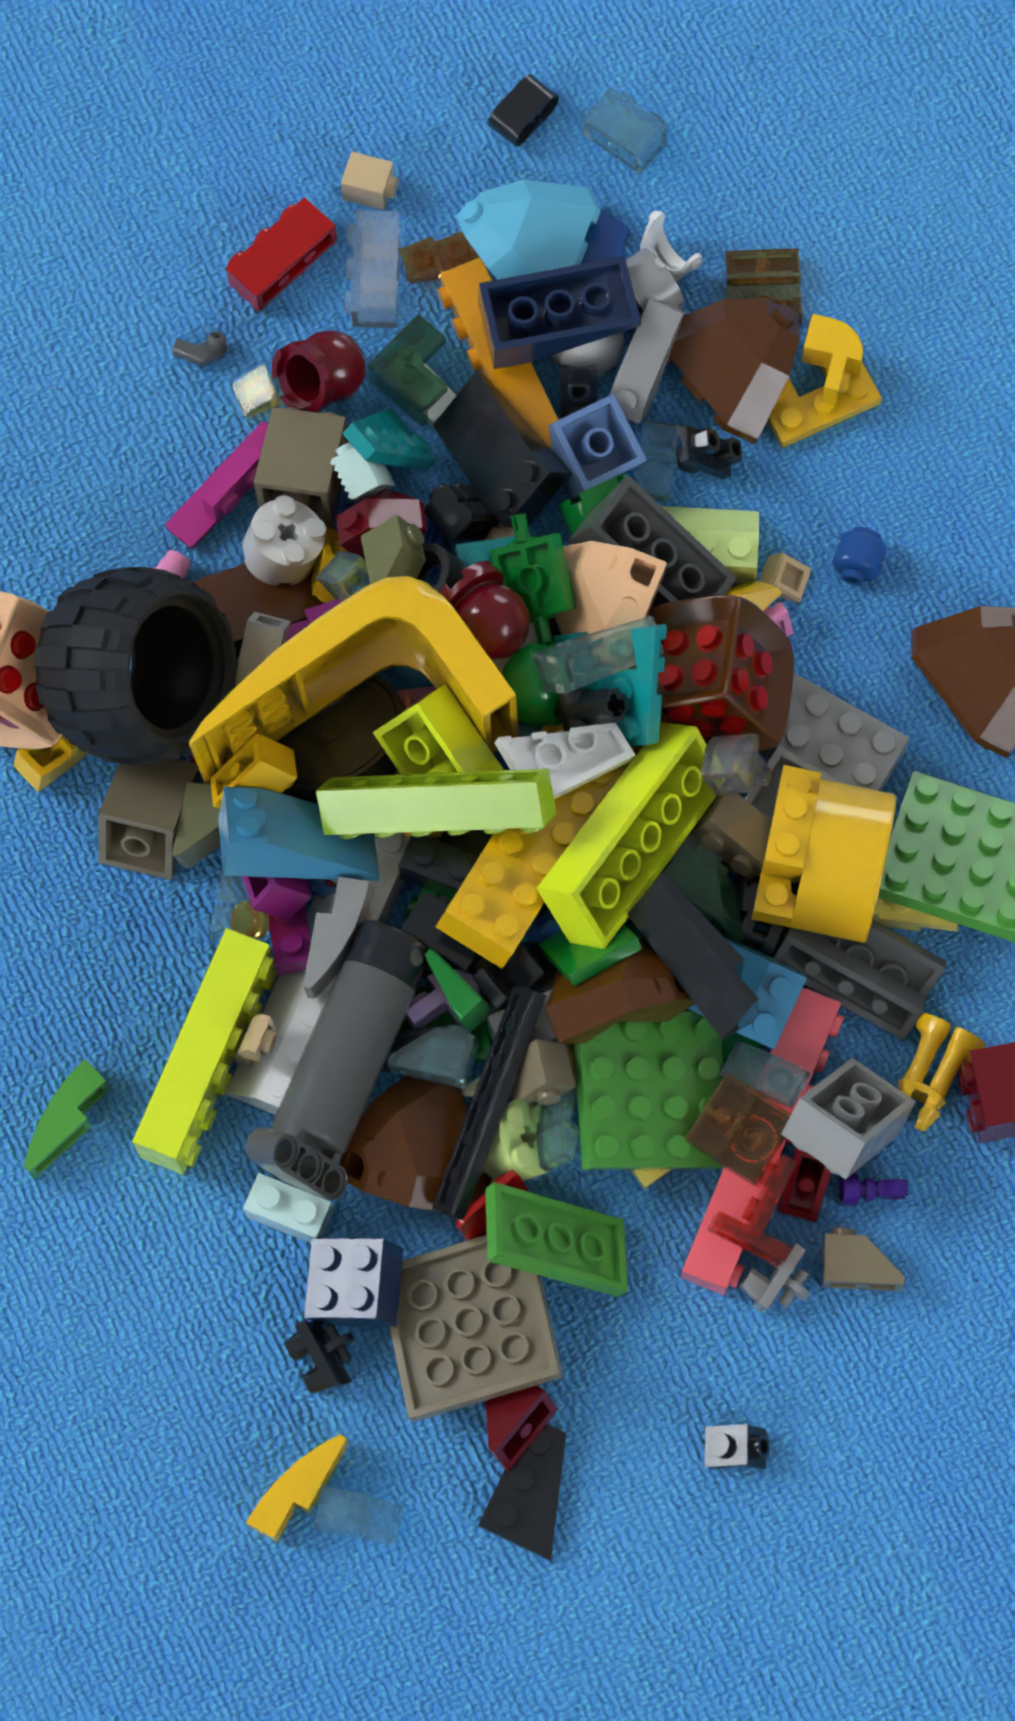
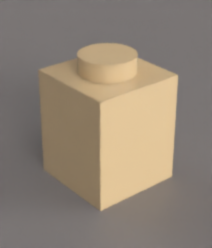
[341,151,399,210]

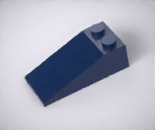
[478,256,641,369]

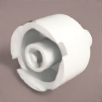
[242,495,326,586]

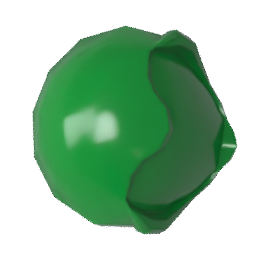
[502,643,573,728]

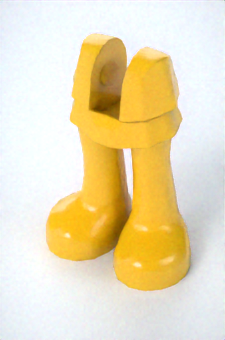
[898,1012,987,1131]

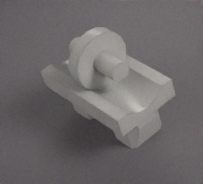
[738,1238,810,1312]

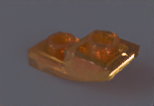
[399,231,479,284]

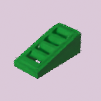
[425,949,492,1031]

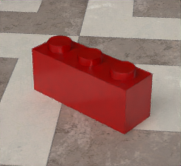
[226,197,337,312]

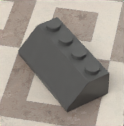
[569,475,737,608]

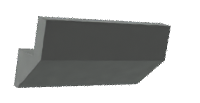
[772,920,947,1040]

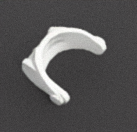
[640,210,703,282]

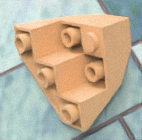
[554,541,667,671]

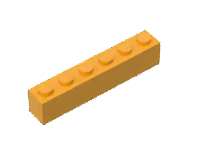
[437,257,558,449]

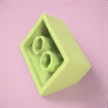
[662,506,759,583]

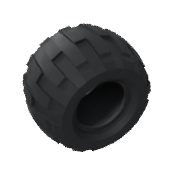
[34,567,237,766]

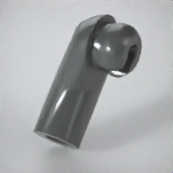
[172,331,228,366]

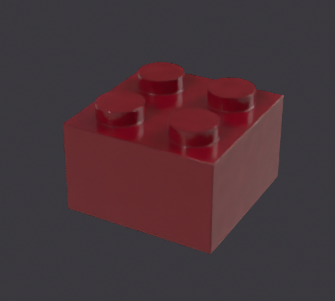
[957,1042,1015,1143]

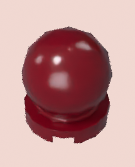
[271,330,366,413]
[439,560,530,659]

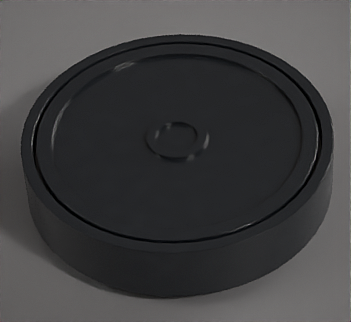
[277,675,405,804]

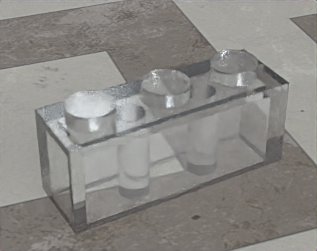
[345,211,401,328]

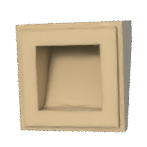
[759,552,812,603]

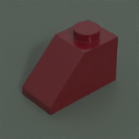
[778,1147,831,1222]
[486,1385,558,1471]

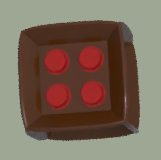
[630,595,794,758]

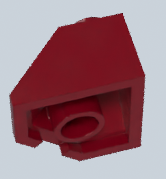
[336,488,427,564]

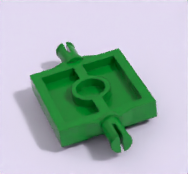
[490,513,576,644]

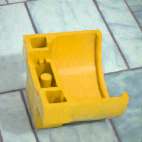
[751,765,896,943]

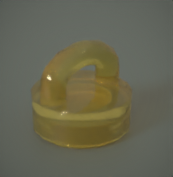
[231,901,269,939]

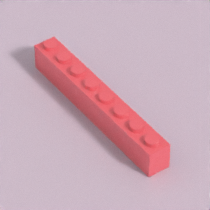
[680,987,844,1296]

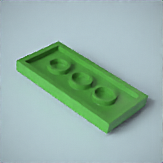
[485,1182,628,1297]

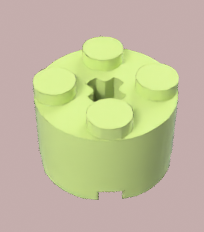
[481,1100,562,1183]

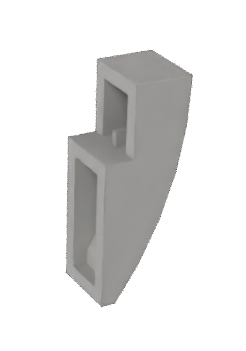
[303,877,373,999]

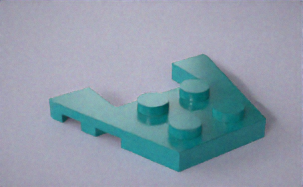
[554,624,667,746]

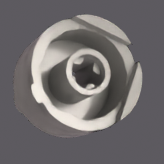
[626,248,685,329]

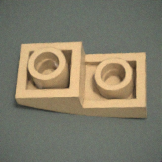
[235,1014,278,1068]

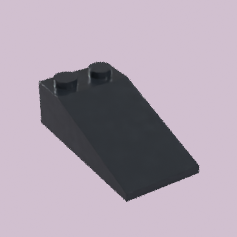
[433,370,573,527]

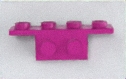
[165,421,268,549]

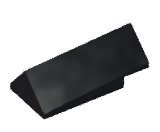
[627,873,759,1039]

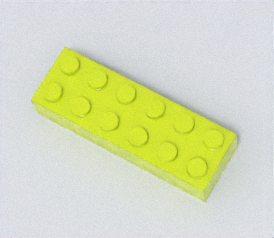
[536,722,727,949]
[132,928,277,1175]

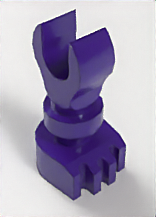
[838,1174,909,1206]

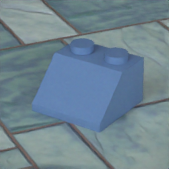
[549,393,647,500]

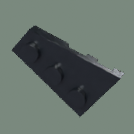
[478,1424,566,1562]

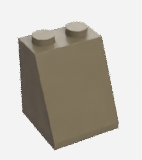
[253,407,348,529]
[98,759,199,880]

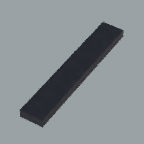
[432,985,546,1220]

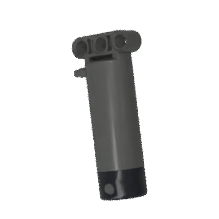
[246,920,430,1200]

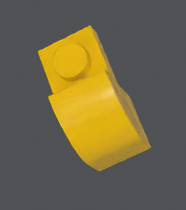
[802,314,863,405]

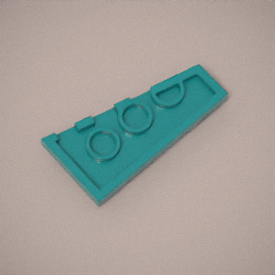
[342,408,436,471]

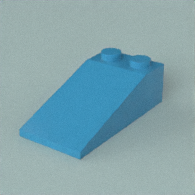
[218,787,380,881]
[688,936,807,1049]

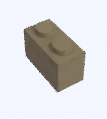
[690,787,772,880]

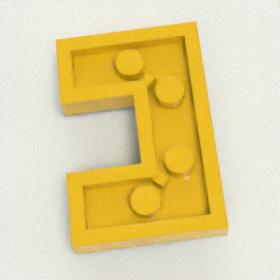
[767,362,882,448]

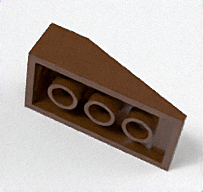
[194,564,325,657]

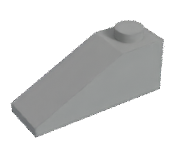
[610,299,685,424]

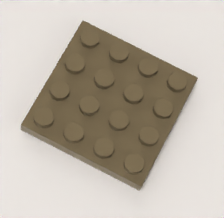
[390,1235,564,1422]

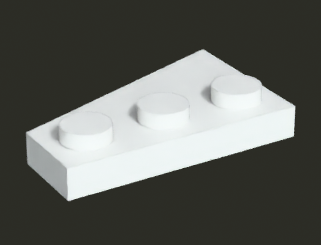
[495,722,635,799]

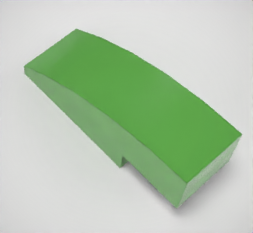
[24,1059,110,1180]

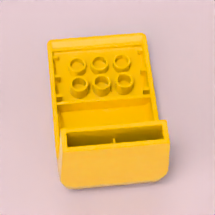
[189,576,519,784]

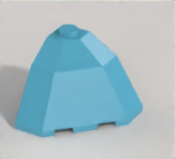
[456,179,601,280]

